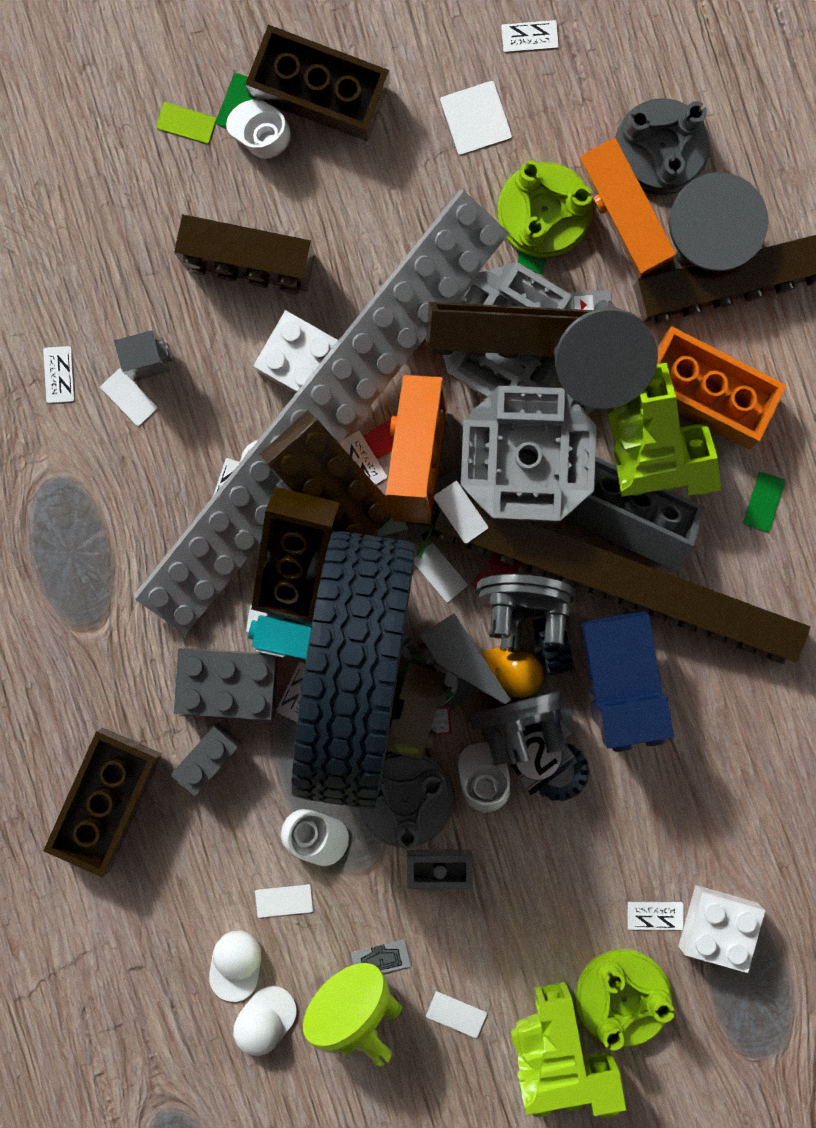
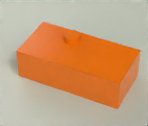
[580,137,676,279]
[657,326,787,449]
[386,375,447,524]

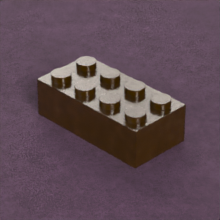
[245,24,390,141]
[174,214,315,294]
[260,410,392,536]
[251,487,340,625]
[43,728,162,877]

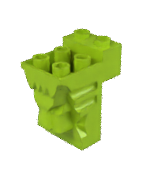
[608,362,721,497]
[510,982,626,1118]

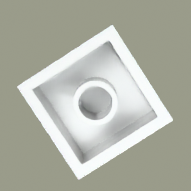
[253,310,338,394]
[678,885,765,973]

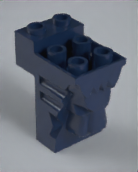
[580,611,674,752]

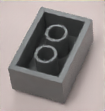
[174,647,279,720]

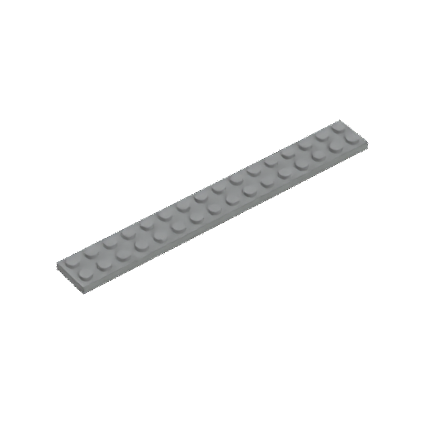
[133,190,510,635]

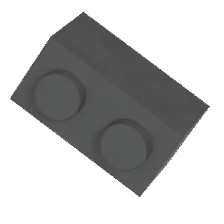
[114,330,173,381]
[171,723,242,796]
[407,850,473,889]

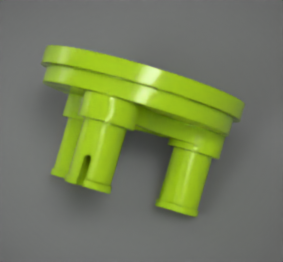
[497,160,593,258]
[575,949,674,1051]
[303,963,402,1067]

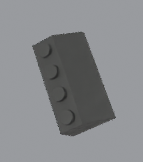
[564,457,704,572]

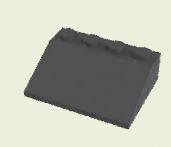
[418,613,510,705]

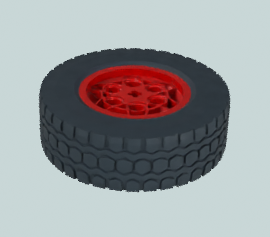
[291,532,415,809]

